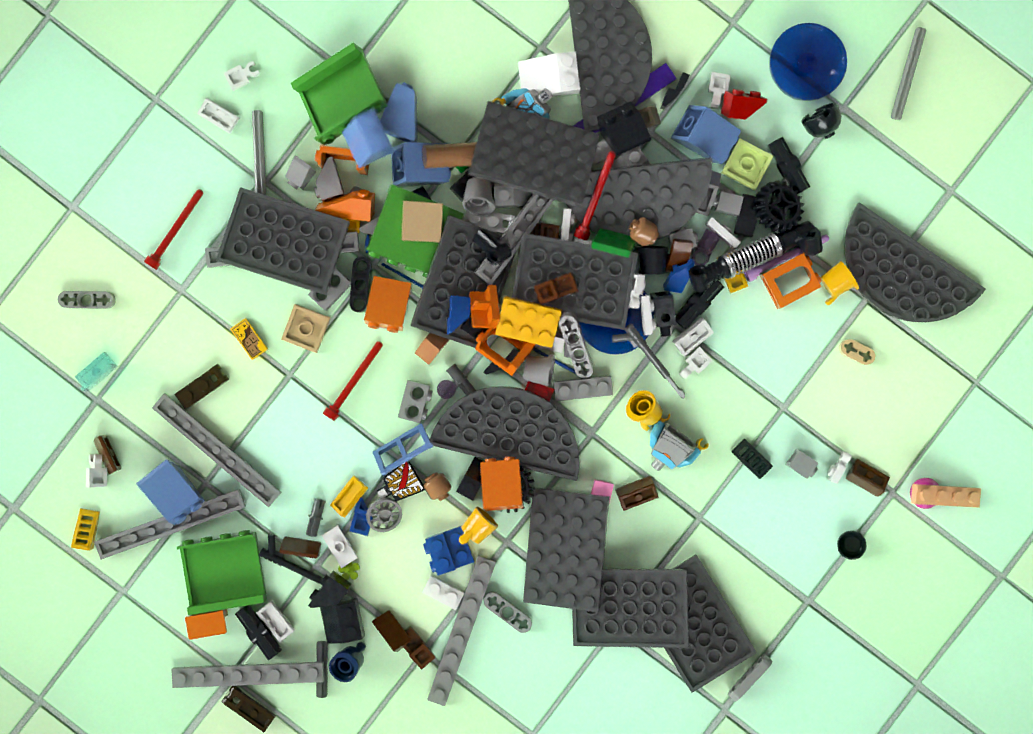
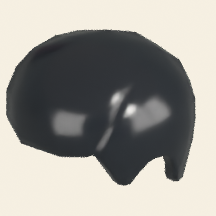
[837,530,867,560]

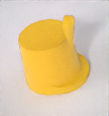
[820,261,859,306]
[626,390,662,431]
[459,506,498,544]

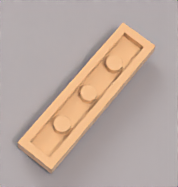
[911,484,981,508]

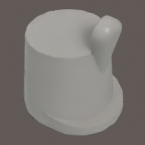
[463,177,495,216]
[523,354,555,386]

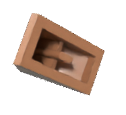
[415,333,450,365]

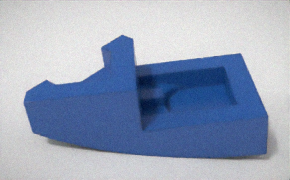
[663,259,695,293]
[447,295,471,334]
[349,497,373,537]

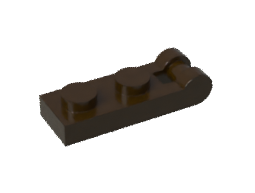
[174,364,229,410]
[221,686,276,733]

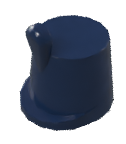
[329,642,366,683]

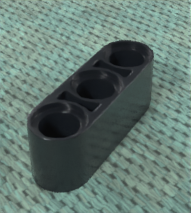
[349,257,372,313]

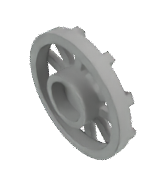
[366,498,402,532]

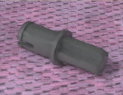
[446,363,476,395]
[306,498,326,537]

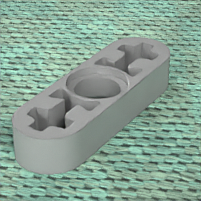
[58,291,116,309]
[484,591,532,633]
[728,654,773,702]

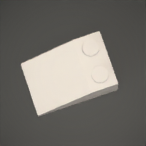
[518,51,580,97]

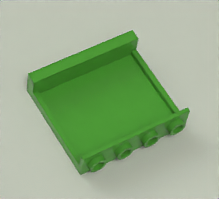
[291,42,388,146]
[365,184,464,278]
[177,530,267,615]

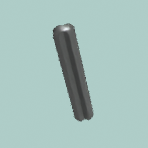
[316,641,328,698]

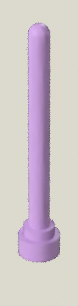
[744,234,829,282]

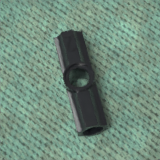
[767,137,810,194]
[675,280,724,330]
[235,605,282,661]

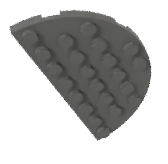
[568,0,652,132]
[565,157,712,243]
[844,202,986,323]
[430,386,579,481]

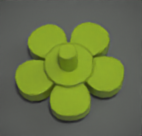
[338,562,360,580]

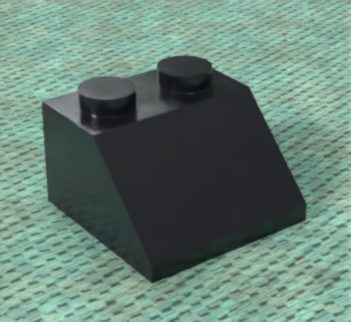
[597,101,651,156]
[320,598,365,644]

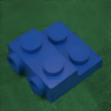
[423,525,474,576]

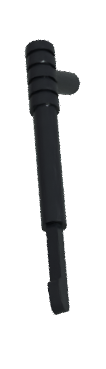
[259,534,347,595]

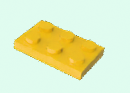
[495,296,562,348]

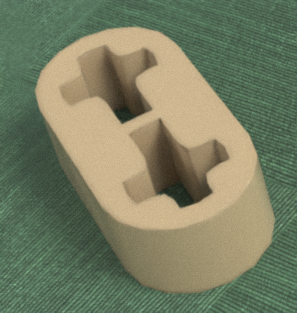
[839,339,876,365]

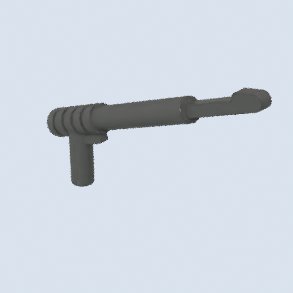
[612,324,685,399]

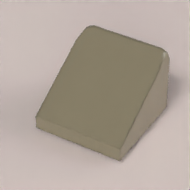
[639,106,661,128]

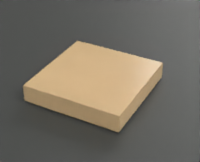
[401,201,443,242]
[281,304,331,353]

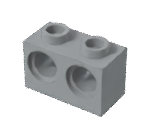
[308,268,351,311]
[398,380,433,423]

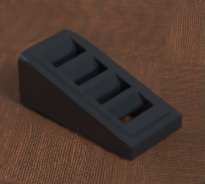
[731,438,773,479]

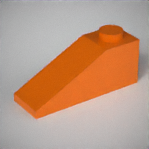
[315,190,375,222]

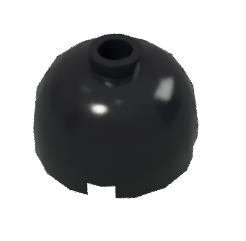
[801,103,842,139]

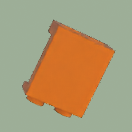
[364,276,412,333]
[480,457,524,511]

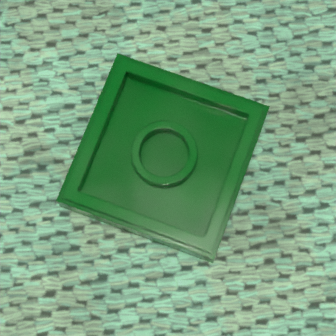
[591,228,636,258]

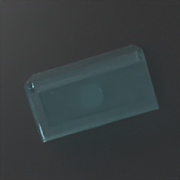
[75,352,118,392]

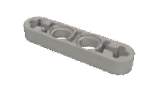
[559,311,593,378]

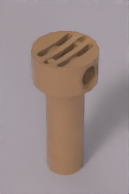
[422,142,477,169]

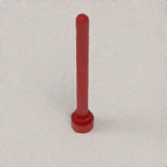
[574,151,616,240]
[144,189,203,270]
[323,341,383,422]

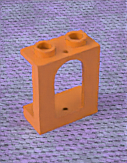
[315,145,369,175]
[760,253,822,309]
[475,326,536,376]

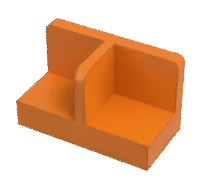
[469,285,500,328]
[185,609,228,640]

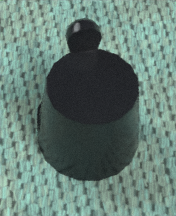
[635,246,668,275]

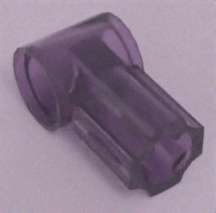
[690,229,721,266]

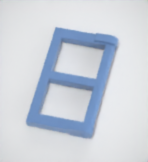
[372,423,433,476]

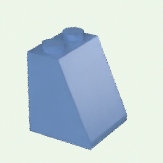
[380,82,418,143]
[671,105,741,164]
[342,109,395,169]
[391,142,451,186]
[136,459,205,525]

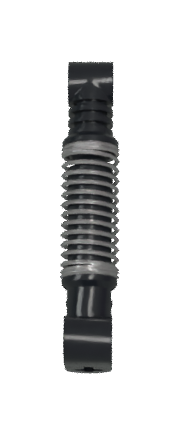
[688,221,823,292]

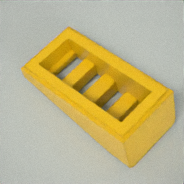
[71,508,100,551]

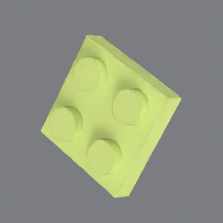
[721,138,773,191]

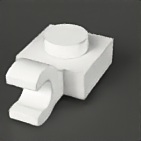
[708,72,731,109]
[679,347,713,379]
[86,454,107,488]

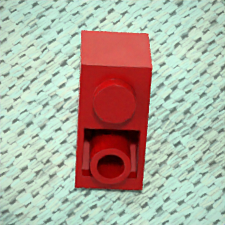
[720,89,768,120]

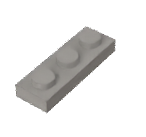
[554,375,613,401]

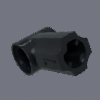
[473,228,512,265]

